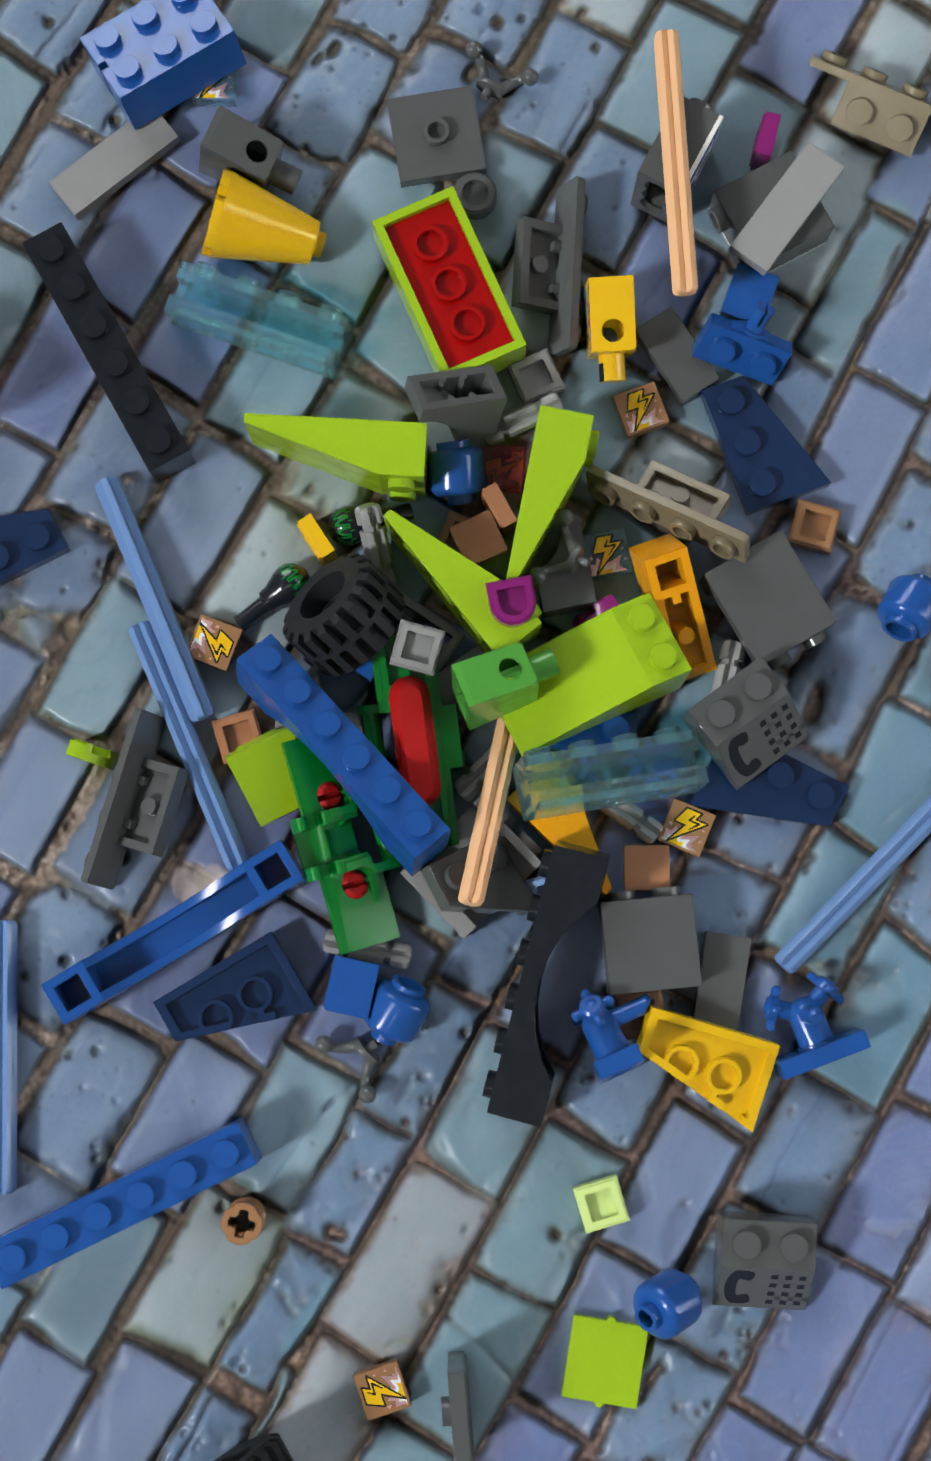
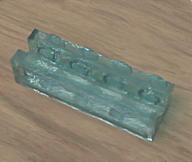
[164,261,352,380]
[512,726,709,821]

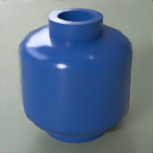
[427,439,488,505]
[877,574,931,642]
[364,975,430,1046]
[633,1268,702,1340]

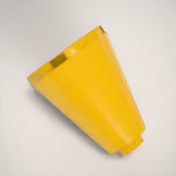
[201,168,327,265]

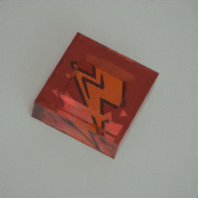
[482,444,527,493]

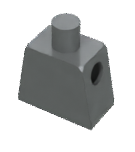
[199,105,303,195]

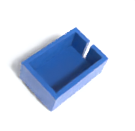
[80,0,247,130]

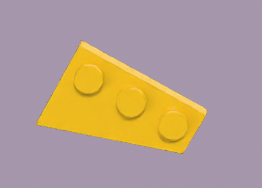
[636,1004,780,1133]

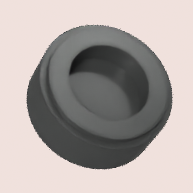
[454,172,497,220]

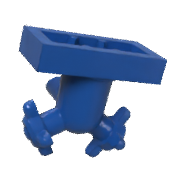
[763,972,871,1080]
[571,989,652,1084]

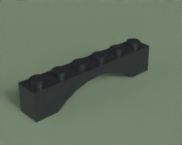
[22,222,196,484]
[482,840,611,1127]

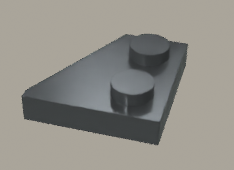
[420,835,532,915]

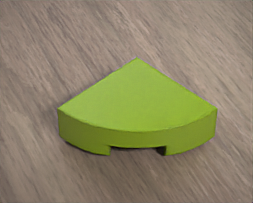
[66,738,119,770]

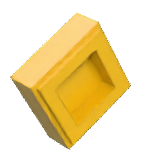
[297,513,338,566]

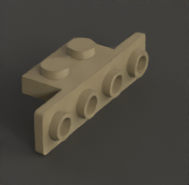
[808,49,931,157]
[586,460,750,563]

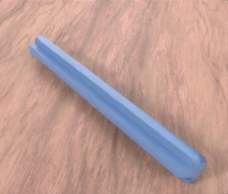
[95,476,215,722]
[128,621,249,871]
[775,796,931,973]
[0,920,18,1195]

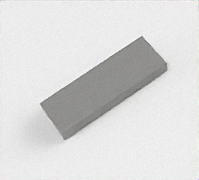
[49,115,181,220]
[728,141,845,276]

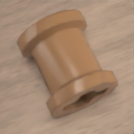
[221,1196,267,1245]

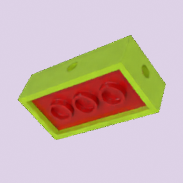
[372,186,527,373]

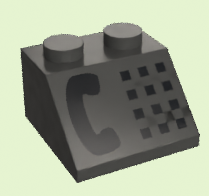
[682,656,809,790]
[712,1210,817,1310]

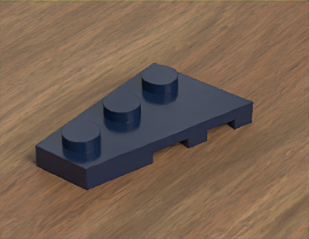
[0,509,71,586]

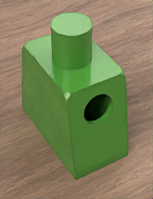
[451,643,560,730]

